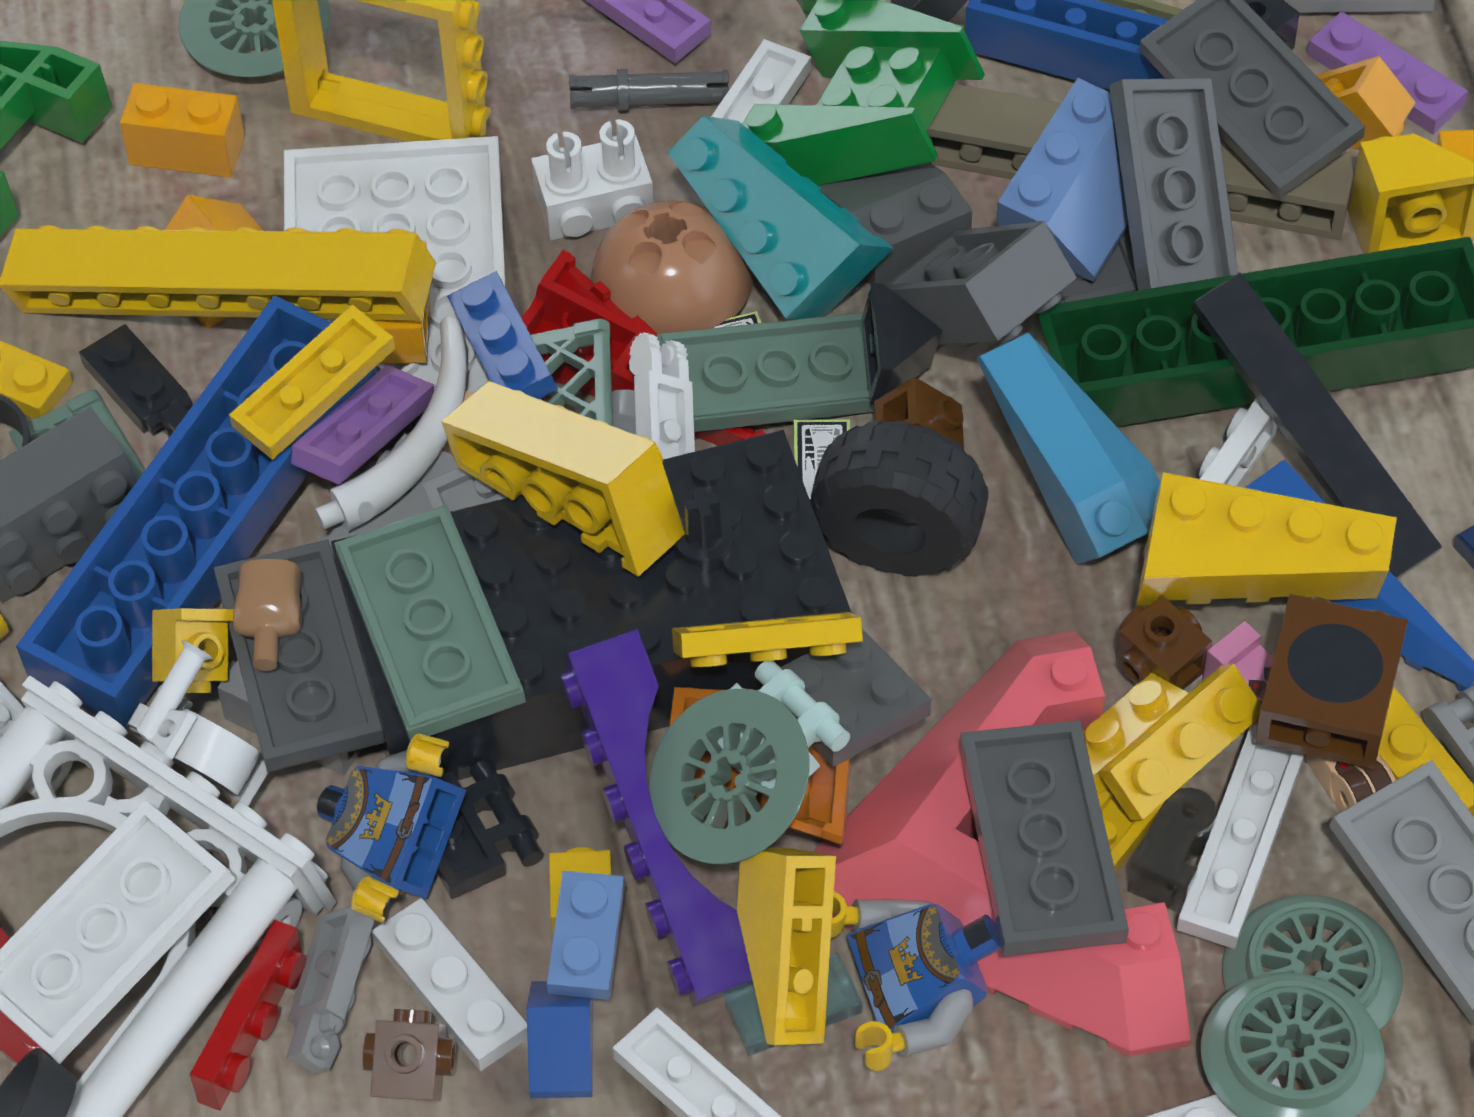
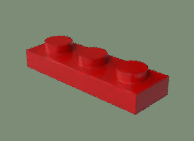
[190,919,306,1111]

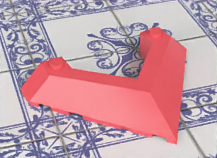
[813,631,1191,1057]

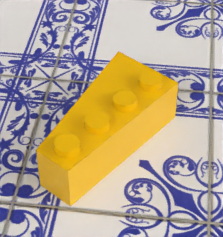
[441,381,685,577]
[1136,472,1397,606]

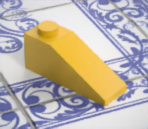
[737,848,836,1045]

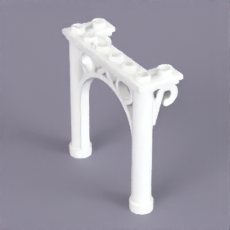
[0,675,336,1117]

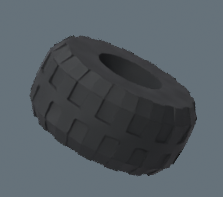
[810,420,989,577]

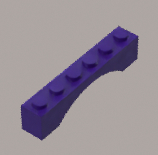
[560,629,753,1007]

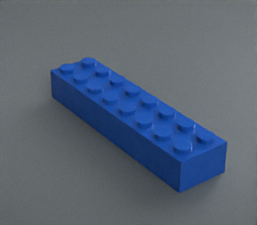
[16,295,376,729]

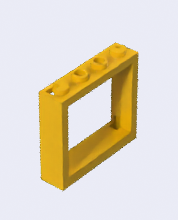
[272,0,491,142]

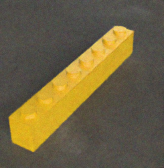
[0,225,436,321]

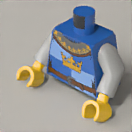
[317,733,466,923]
[831,892,1001,1071]

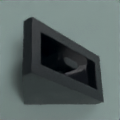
[861,283,942,405]

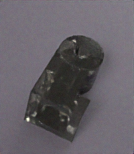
[1127,787,1217,914]

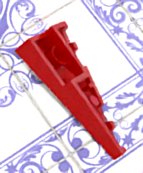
[521,249,766,446]

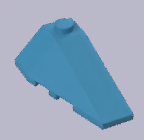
[976,333,1160,565]

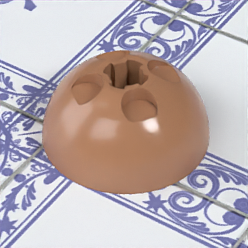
[590,200,753,334]

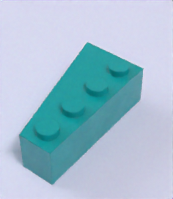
[667,116,893,319]

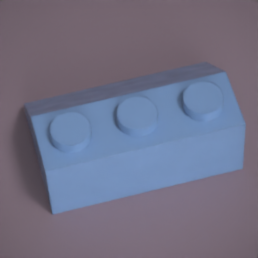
[997,78,1129,282]

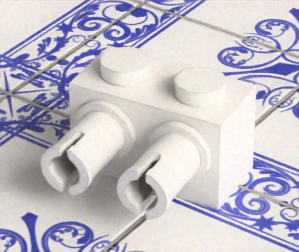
[531,119,654,241]

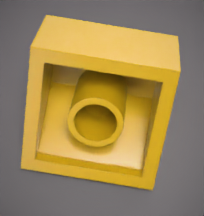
[1348,133,1474,254]

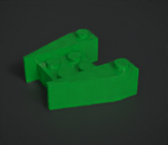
[742,0,985,186]
[0,41,113,237]

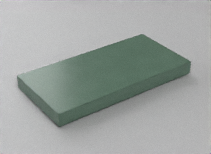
[656,312,874,432]
[334,505,526,741]

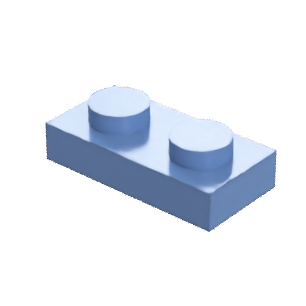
[547,871,625,1000]

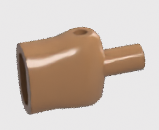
[233,559,302,671]

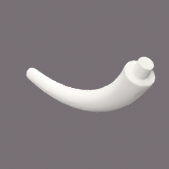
[315,316,467,532]

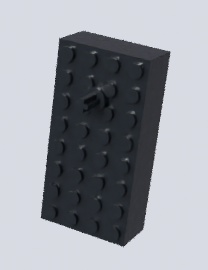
[331,430,852,780]

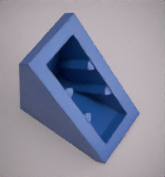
[526,981,593,1098]

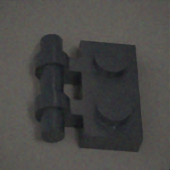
[436,760,544,899]

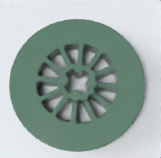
[179,0,330,78]
[649,689,810,864]
[1222,894,1403,1052]
[1201,972,1385,1117]

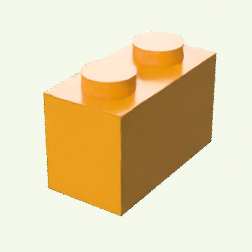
[120,83,245,178]

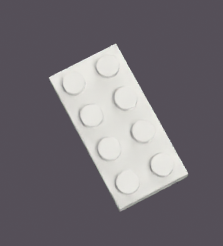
[0,799,235,1064]

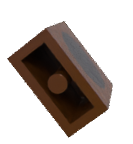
[1255,594,1408,770]

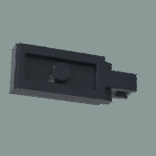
[79,324,193,437]

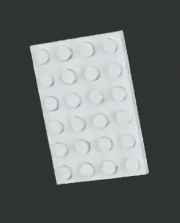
[284,136,506,412]

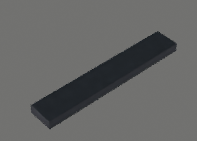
[1191,272,1442,579]

